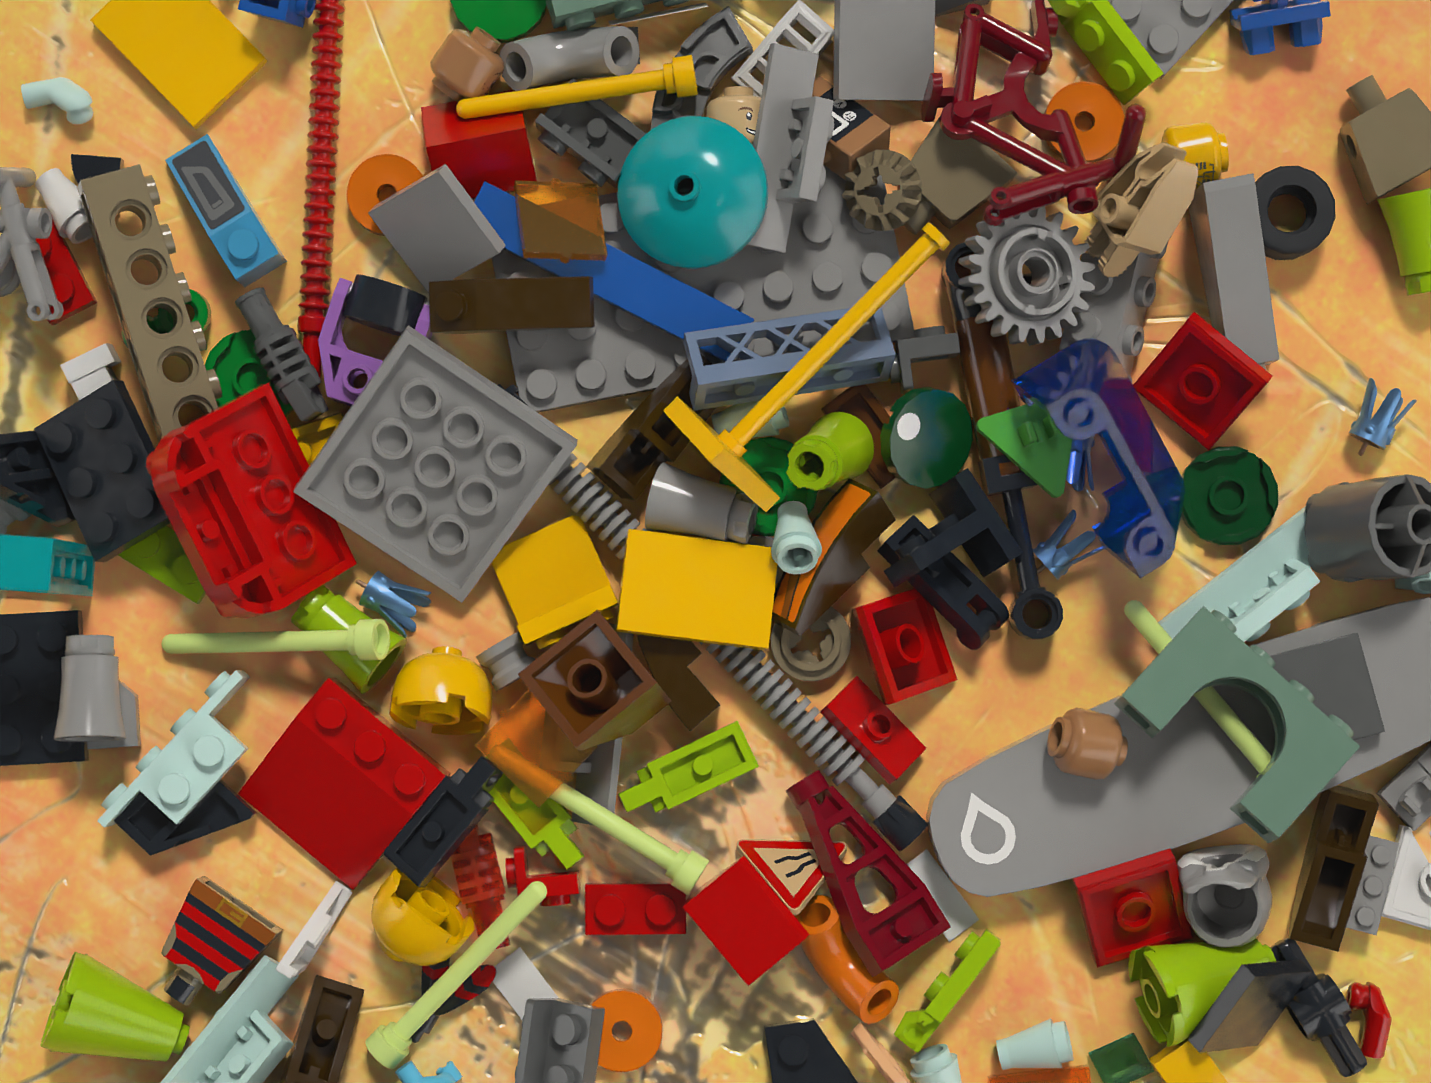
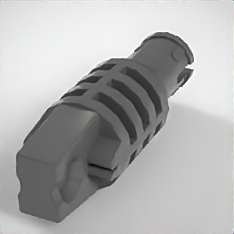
[235,287,329,421]

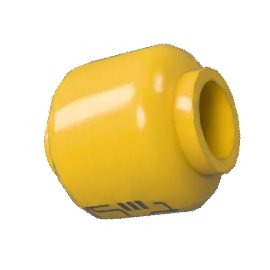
[1153,122,1229,188]

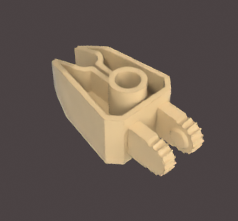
[1084,142,1198,278]

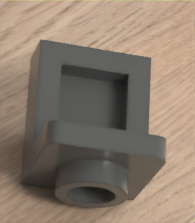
[889,326,960,394]

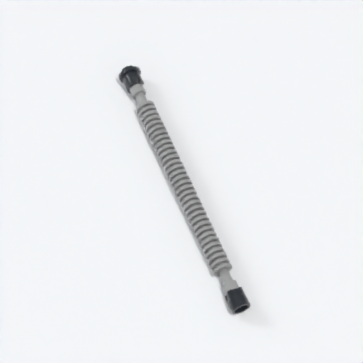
[497,384,928,852]

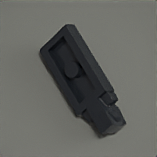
[383,756,505,888]

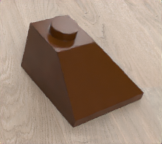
[518,610,672,751]

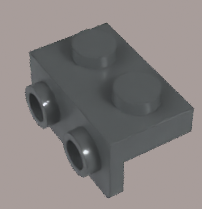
[535,78,646,189]

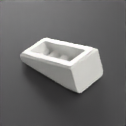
[731,0,834,97]

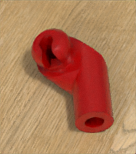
[1346,981,1392,1059]

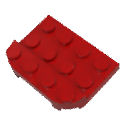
[146,383,357,618]

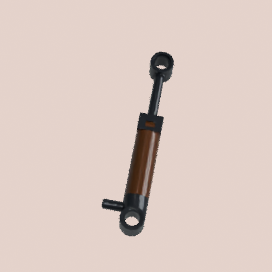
[942,242,1062,640]

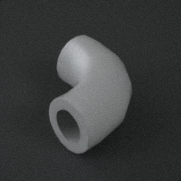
[499,26,639,91]

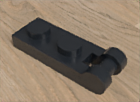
[877,515,1009,650]

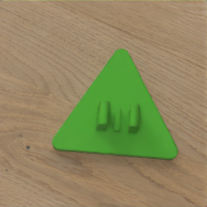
[976,390,1080,498]

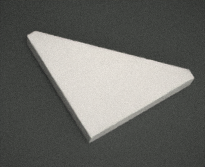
[1381,825,1431,930]
[275,881,352,979]

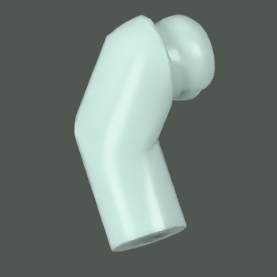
[21,77,94,125]

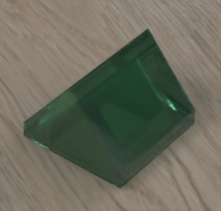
[1088,1032,1154,1083]

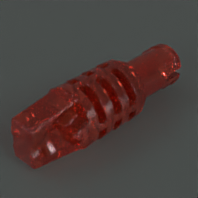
[450,824,511,949]

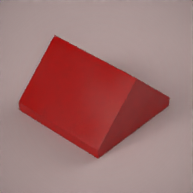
[421,89,538,200]
[852,588,958,705]
[683,856,810,986]

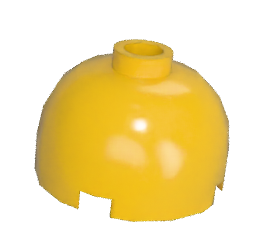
[389,646,492,735]
[371,868,474,966]

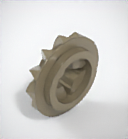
[842,150,922,231]
[771,607,851,681]

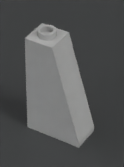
[1188,173,1279,370]

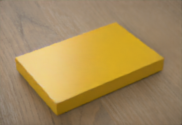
[90,0,268,130]
[615,529,777,650]

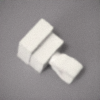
[60,343,121,400]

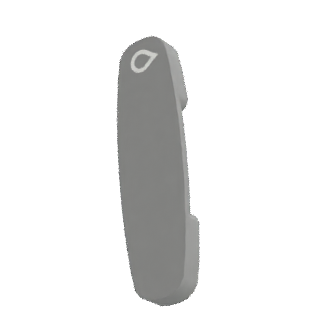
[926,596,1431,897]

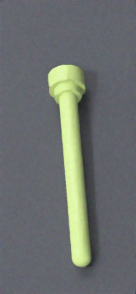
[1124,600,1272,778]
[161,619,390,660]
[490,745,709,895]
[365,881,547,1069]

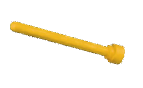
[456,55,698,119]

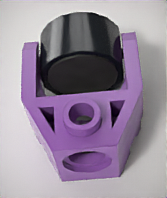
[318,274,433,407]

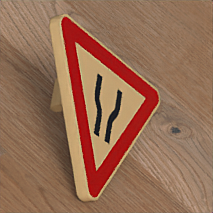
[736,839,847,915]

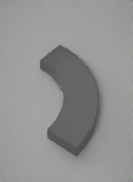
[651,6,753,196]

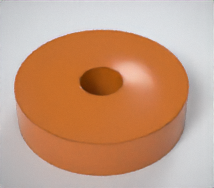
[1044,82,1124,163]
[347,154,423,236]
[590,989,663,1072]

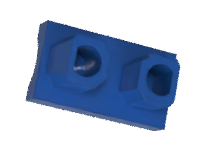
[1229,0,1331,55]

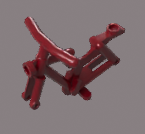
[921,0,1146,226]

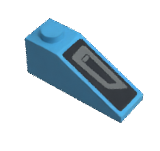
[165,134,287,287]

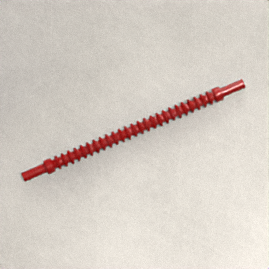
[297,0,345,385]

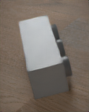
[1346,836,1399,935]

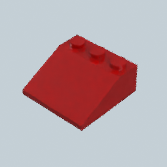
[238,677,451,890]

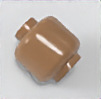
[430,26,504,102]
[1047,708,1128,780]

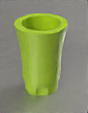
[1377,188,1431,296]
[786,412,874,491]
[291,585,407,694]

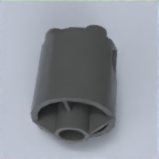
[1305,474,1431,583]

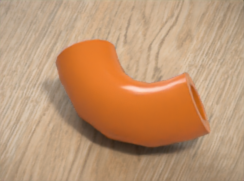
[794,895,899,1024]

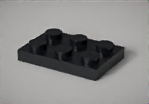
[34,380,170,562]
[0,610,89,766]

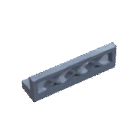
[683,307,896,411]

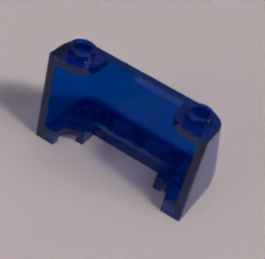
[1012,338,1186,579]

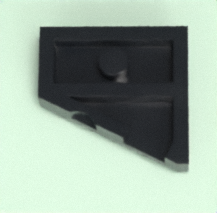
[0,430,76,527]
[114,779,257,856]
[764,1018,858,1083]

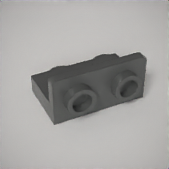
[515,998,605,1083]

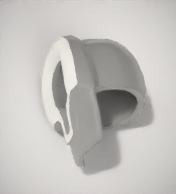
[1177,844,1272,948]

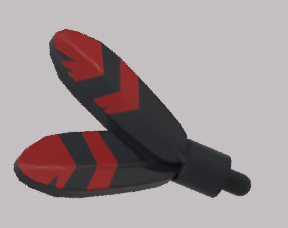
[411,957,497,1043]

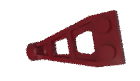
[786,770,951,977]

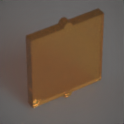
[514,178,608,264]
[475,689,598,808]

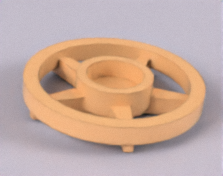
[851,1023,911,1083]

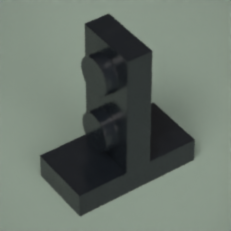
[884,468,1023,588]

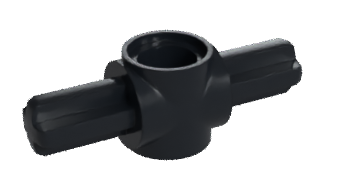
[1271,937,1367,1077]

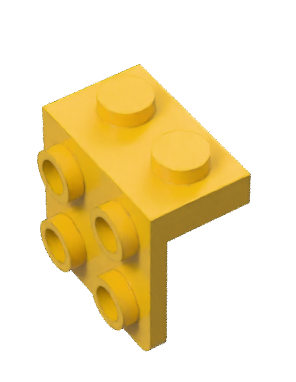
[491,516,619,650]

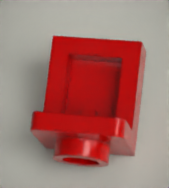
[505,845,581,906]

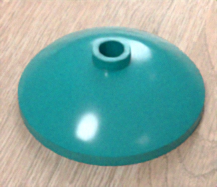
[617,116,768,269]

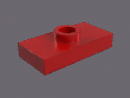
[820,676,927,785]

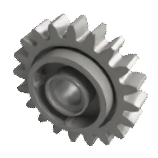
[958,206,1095,346]

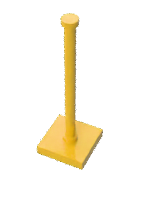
[663,222,951,512]

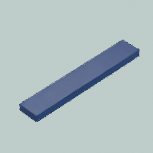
[474,182,754,362]

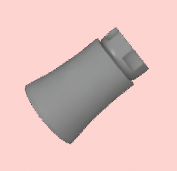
[645,462,759,544]
[54,635,126,742]

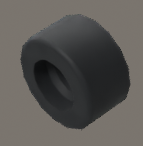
[1255,166,1336,260]

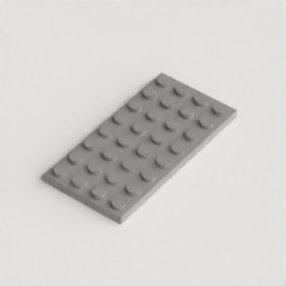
[492,164,915,413]

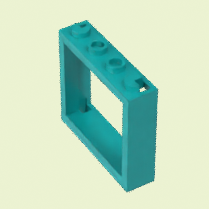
[0,534,95,597]

